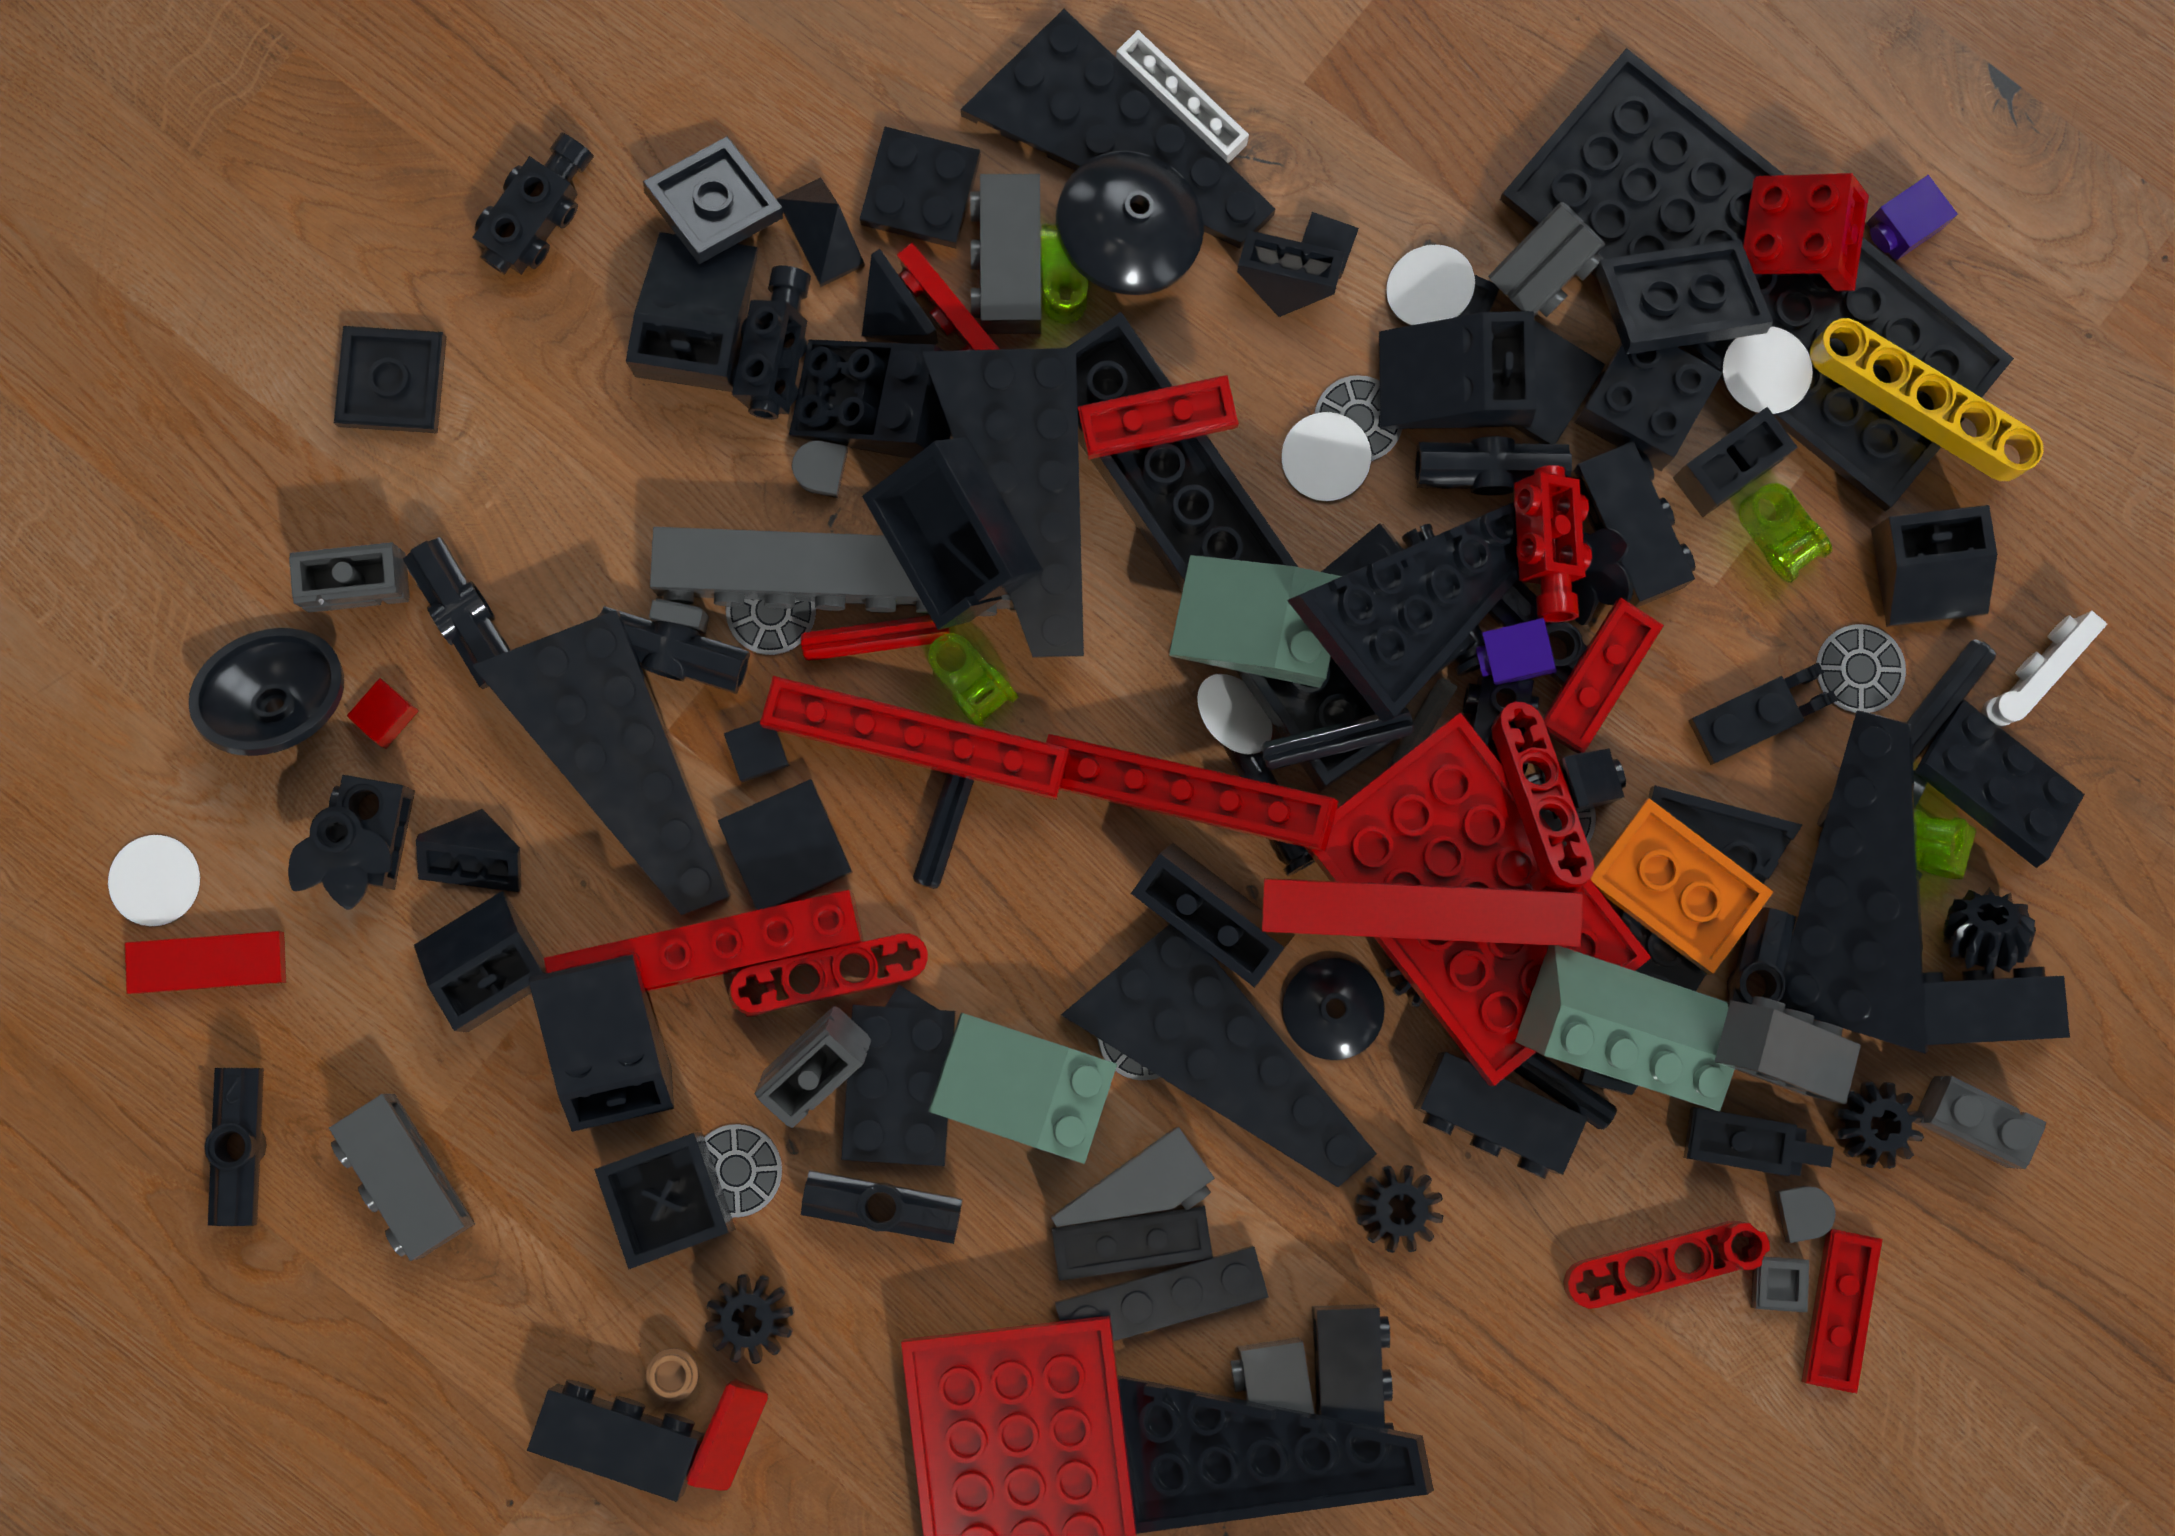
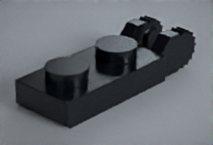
[1688,662,1838,765]

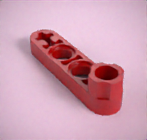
[1491,702,1595,892]
[729,933,928,1017]
[1563,1221,1770,1309]

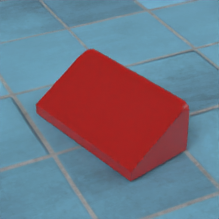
[686,1379,768,1491]

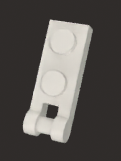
[1982,611,2107,727]

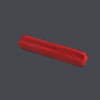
[801,615,950,661]

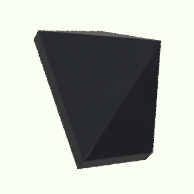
[777,177,865,287]
[1237,230,1345,317]
[861,249,938,345]
[415,809,522,892]

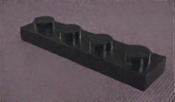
[1055,1246,1269,1341]

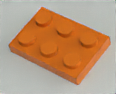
[1590,798,1773,975]

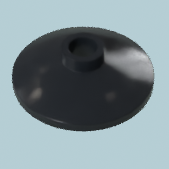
[1282,958,1385,1060]

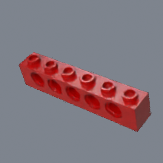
[544,890,864,992]

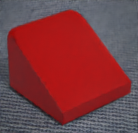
[347,678,419,749]

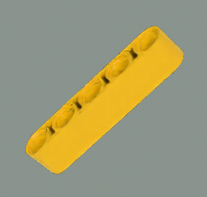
[1810,318,2044,481]

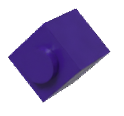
[1866,175,1958,262]
[1476,618,1557,686]

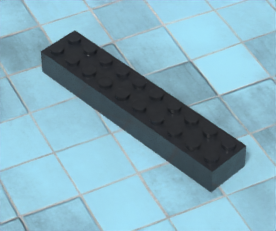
[1067,312,1399,792]

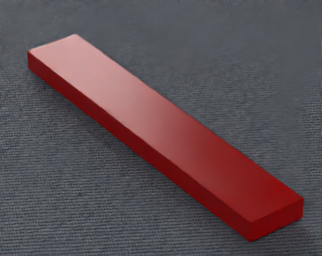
[760,676,1069,800]
[1046,734,1339,852]
[1262,878,1583,947]

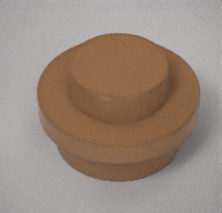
[646,1348,699,1402]

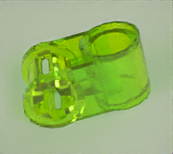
[1041,224,1088,324]
[1738,483,1833,583]
[928,633,1019,727]
[1914,809,1977,880]

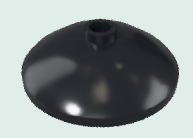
[1056,151,1204,295]
[188,628,345,756]

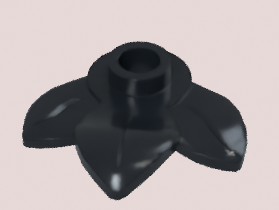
[1572,528,1633,625]
[288,806,392,910]

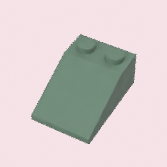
[1169,555,1341,688]
[928,1013,1117,1164]

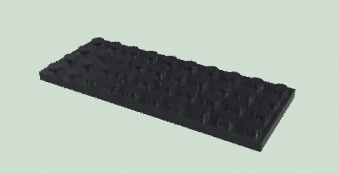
[1499,48,2014,512]

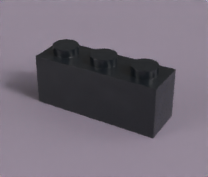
[1570,441,1696,608]
[1131,843,1295,988]
[1900,967,2070,1047]
[1414,1052,1588,1179]
[1312,1304,1394,1430]
[527,1379,704,1502]

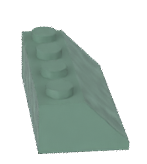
[1515,945,1735,1112]

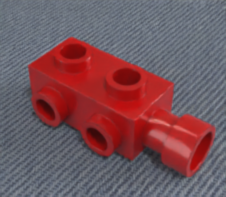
[1514,465,1592,623]

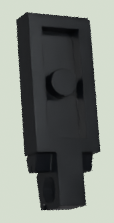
[1683,1107,1834,1176]

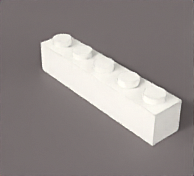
[1116,30,1249,163]

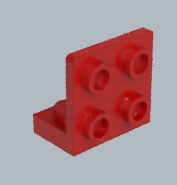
[1743,173,1869,291]

